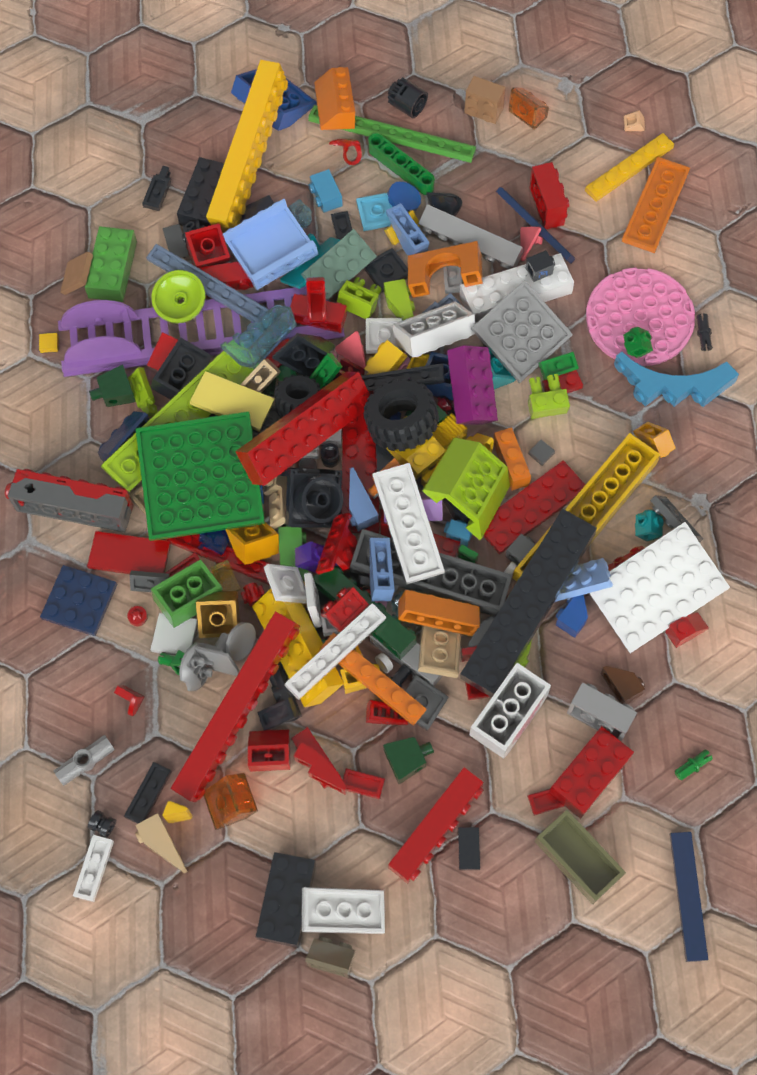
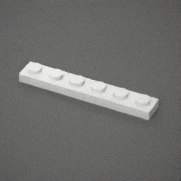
[284,603,386,700]

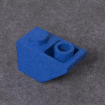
[555,595,588,638]

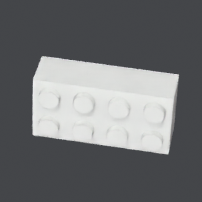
[393,301,475,357]

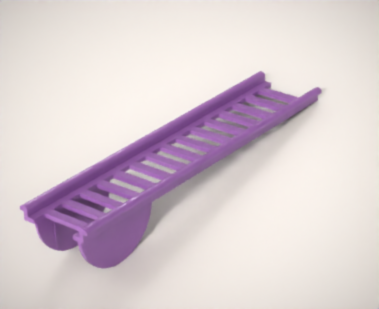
[58,286,345,377]

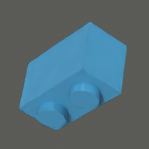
[308,169,343,213]

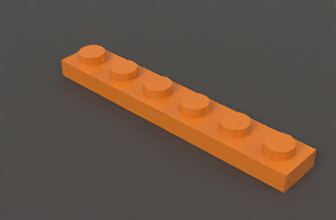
[320,632,427,726]

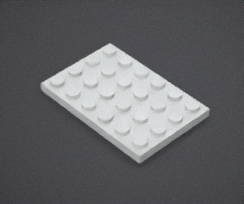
[590,522,730,653]

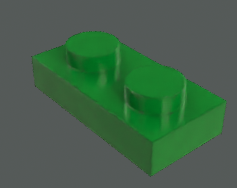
[538,351,579,380]
[310,353,343,389]

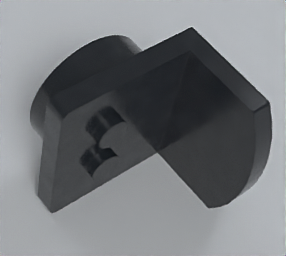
[278,468,343,528]

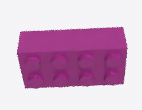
[447,345,498,425]

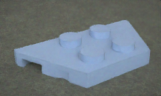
[555,558,613,602]

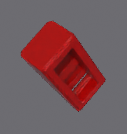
[366,700,408,726]

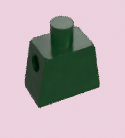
[89,365,136,407]
[383,737,434,784]

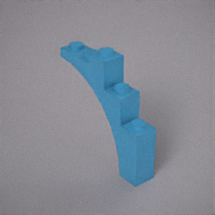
[614,352,739,407]

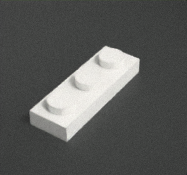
[73,835,114,902]

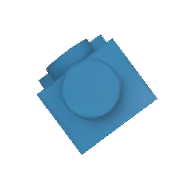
[444,519,472,547]

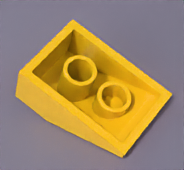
[386,416,446,480]

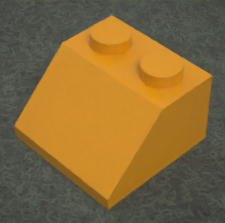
[226,522,279,565]

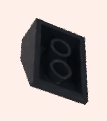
[272,333,338,376]
[151,337,212,400]

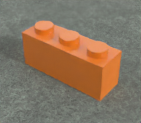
[493,427,531,491]

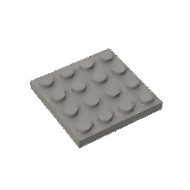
[471,280,573,383]

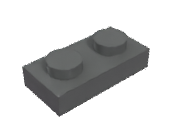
[130,570,170,593]

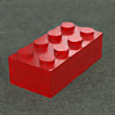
[549,726,634,819]

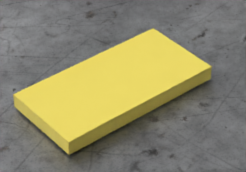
[190,371,274,432]

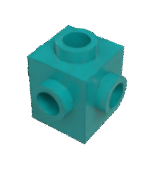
[635,510,664,542]

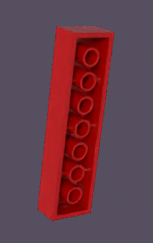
[235,372,370,486]

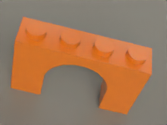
[408,241,483,298]

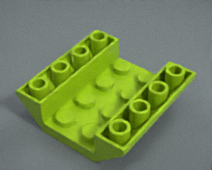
[422,438,510,540]

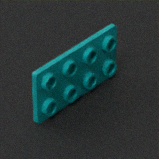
[280,233,340,289]

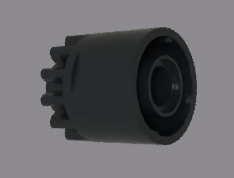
[387,77,428,118]

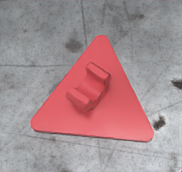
[520,227,543,261]
[335,331,367,369]

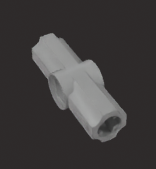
[54,735,115,786]

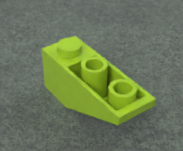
[384,279,415,321]

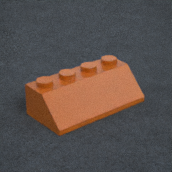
[314,67,355,130]

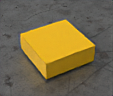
[39,333,59,353]

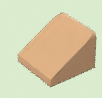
[624,110,645,131]

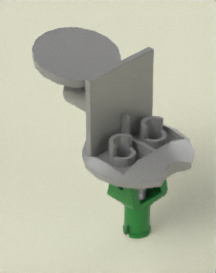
[158,622,256,691]

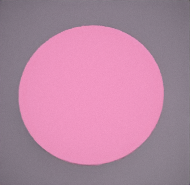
[586,267,695,366]

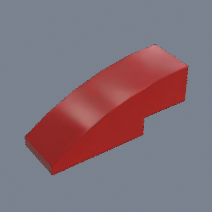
[294,742,347,795]

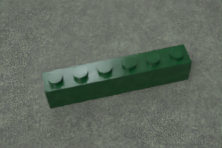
[313,565,416,660]

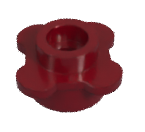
[437,396,453,415]

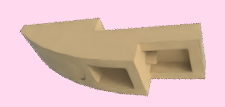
[263,476,287,529]

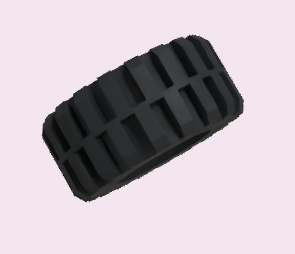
[363,379,439,451]

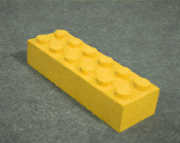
[252,588,344,707]

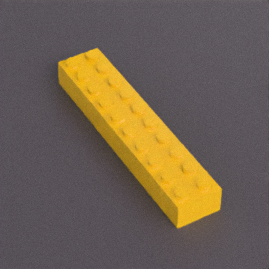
[206,59,288,233]
[512,433,661,581]

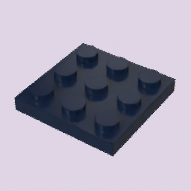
[40,565,118,636]

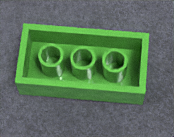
[84,226,137,302]

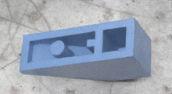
[386,203,429,255]
[349,468,379,531]
[370,538,395,601]

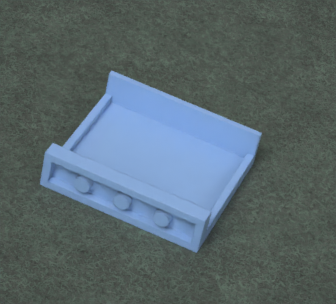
[223,199,319,290]

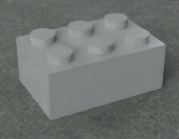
[567,682,637,741]

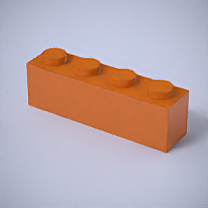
[398,590,480,636]

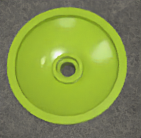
[151,270,206,323]

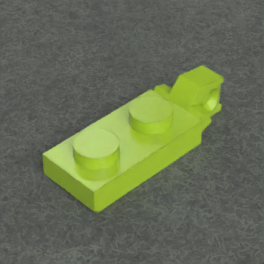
[128,367,158,417]

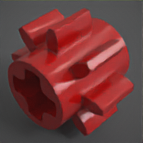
[241,583,265,607]

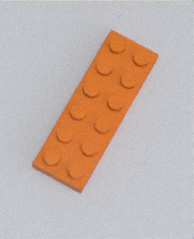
[622,157,690,253]

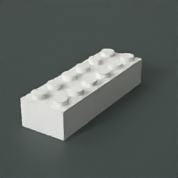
[459,253,574,322]

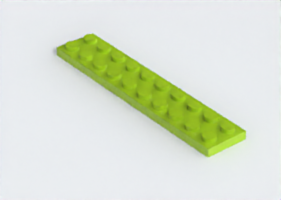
[101,341,258,493]

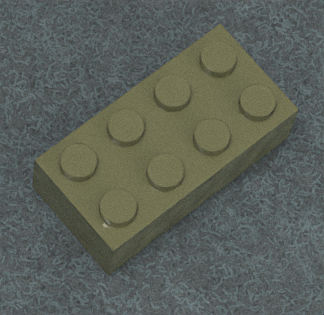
[535,810,626,905]

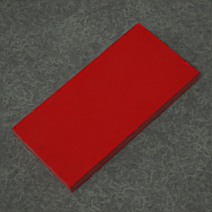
[87,531,171,574]

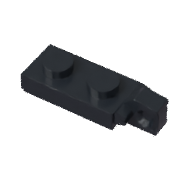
[142,166,171,211]

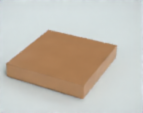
[60,252,93,295]

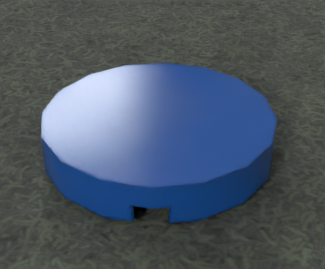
[387,182,421,212]

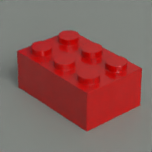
[529,162,570,229]

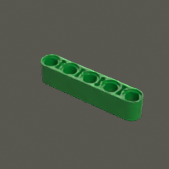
[368,133,435,195]

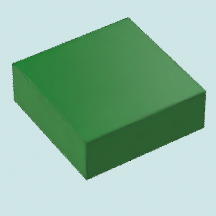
[458,545,479,564]

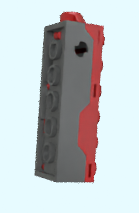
[5,469,134,533]

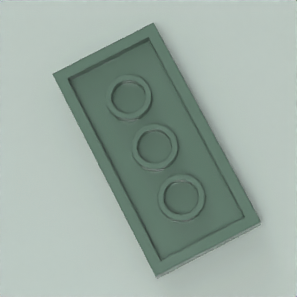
[301,229,377,301]

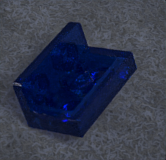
[198,530,229,555]

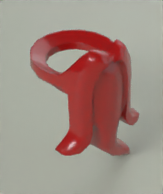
[329,139,362,165]

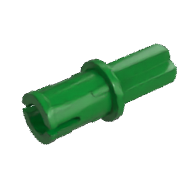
[674,749,713,780]

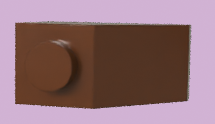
[601,666,645,704]

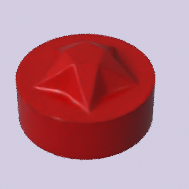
[127,606,148,627]

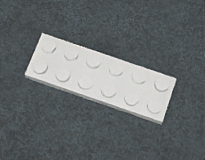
[372,463,445,584]

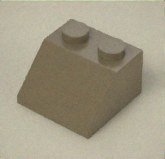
[305,937,356,978]

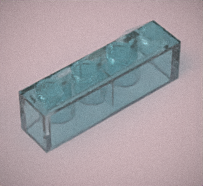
[220,305,296,369]

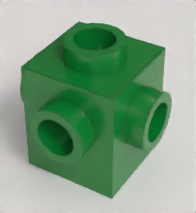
[623,327,653,358]

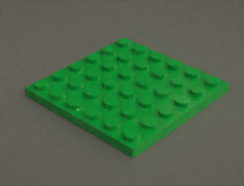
[135,411,265,541]

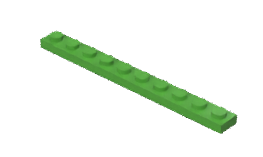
[309,105,476,163]

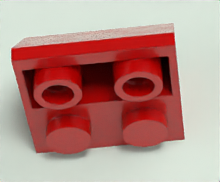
[248,729,291,772]

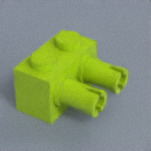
[337,277,381,319]
[528,374,570,419]

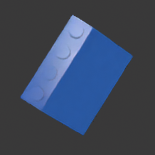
[231,69,317,131]

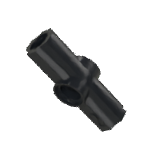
[269,661,302,723]

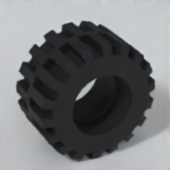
[274,374,321,418]

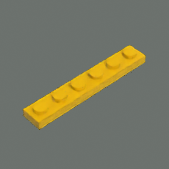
[585,133,674,202]

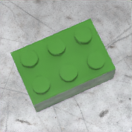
[151,559,222,628]

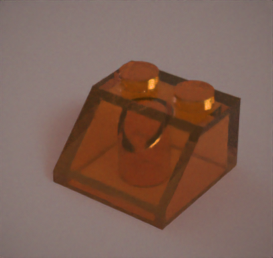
[509,87,549,130]
[204,773,258,830]

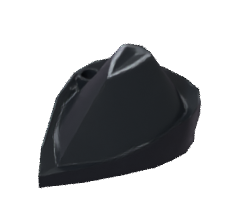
[426,192,463,216]

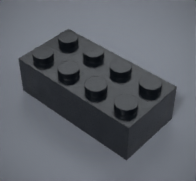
[177,157,224,227]
[255,852,316,948]

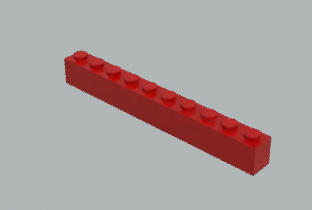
[170,611,300,802]

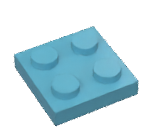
[356,193,392,231]

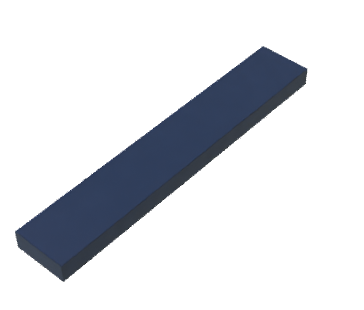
[496,187,575,264]
[669,832,708,962]

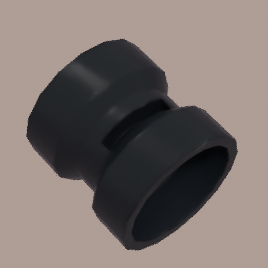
[320,443,340,468]
[87,810,116,838]

